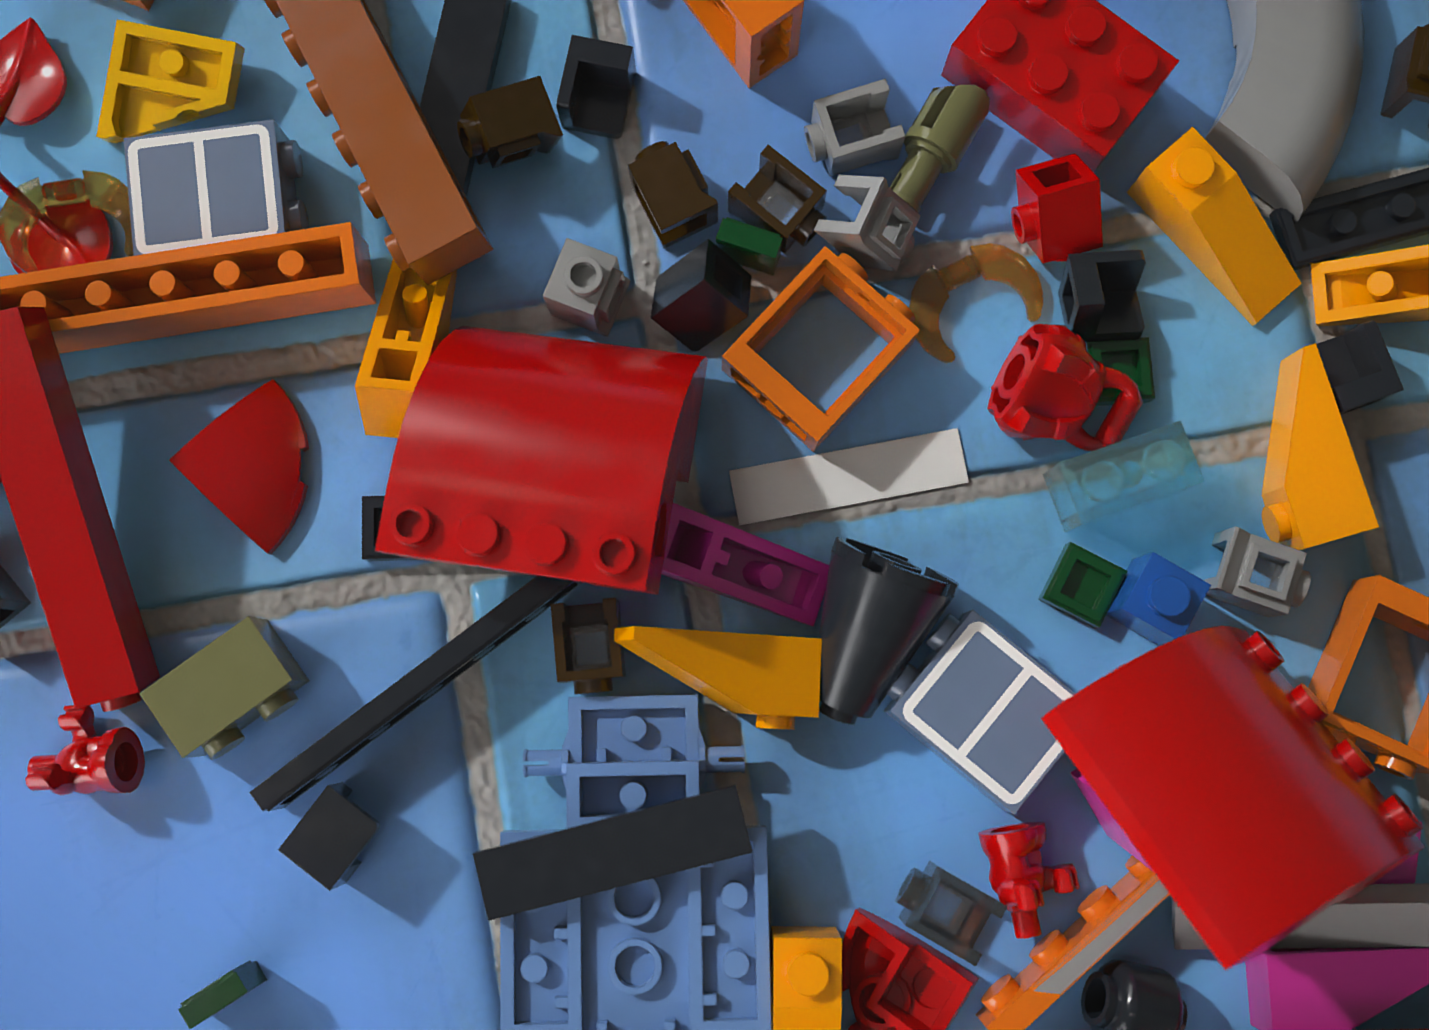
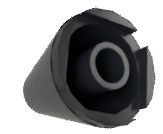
[819,537,959,725]

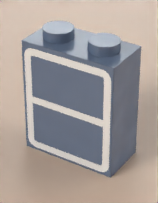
[123,119,309,256]
[884,610,1075,814]

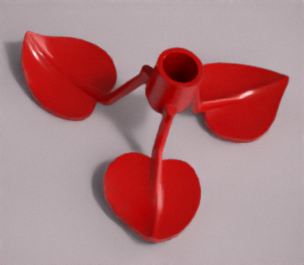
[0,18,113,274]

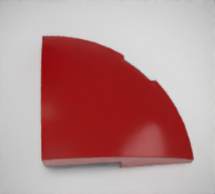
[169,379,309,555]
[842,908,979,1030]

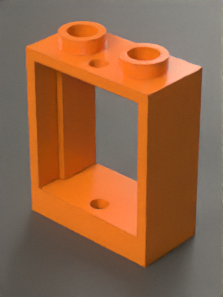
[683,0,804,88]
[722,246,920,452]
[1308,575,1429,780]

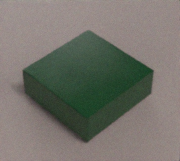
[716,217,783,276]
[1085,337,1155,406]
[1038,542,1128,629]
[178,960,267,1029]

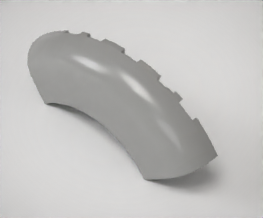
[1204,0,1365,223]

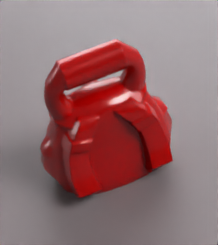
[987,324,1143,453]

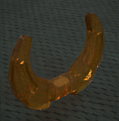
[0,170,134,273]
[909,243,1043,363]

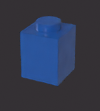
[1106,552,1211,645]

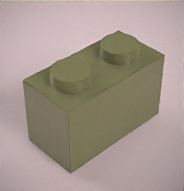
[139,616,309,760]

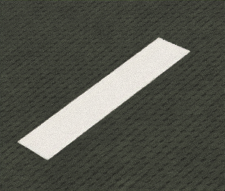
[729,428,969,526]

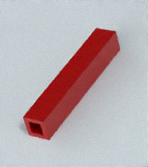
[0,306,160,712]

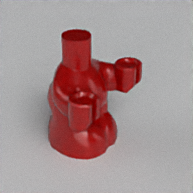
[25,705,145,796]
[978,822,1080,939]

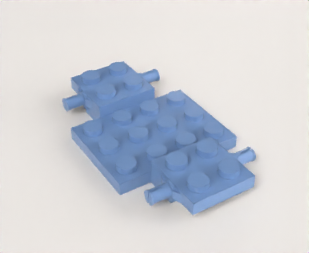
[500,695,771,1030]

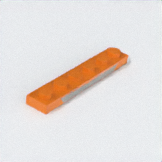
[975,856,1170,1030]

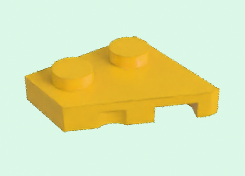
[96,19,245,143]

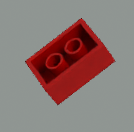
[941,0,1179,173]

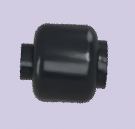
[1081,959,1188,1030]

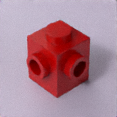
[1011,153,1103,264]

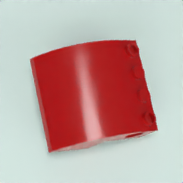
[375,326,708,595]
[1041,626,1425,970]

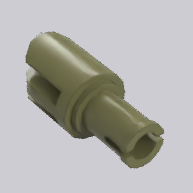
[889,85,990,214]

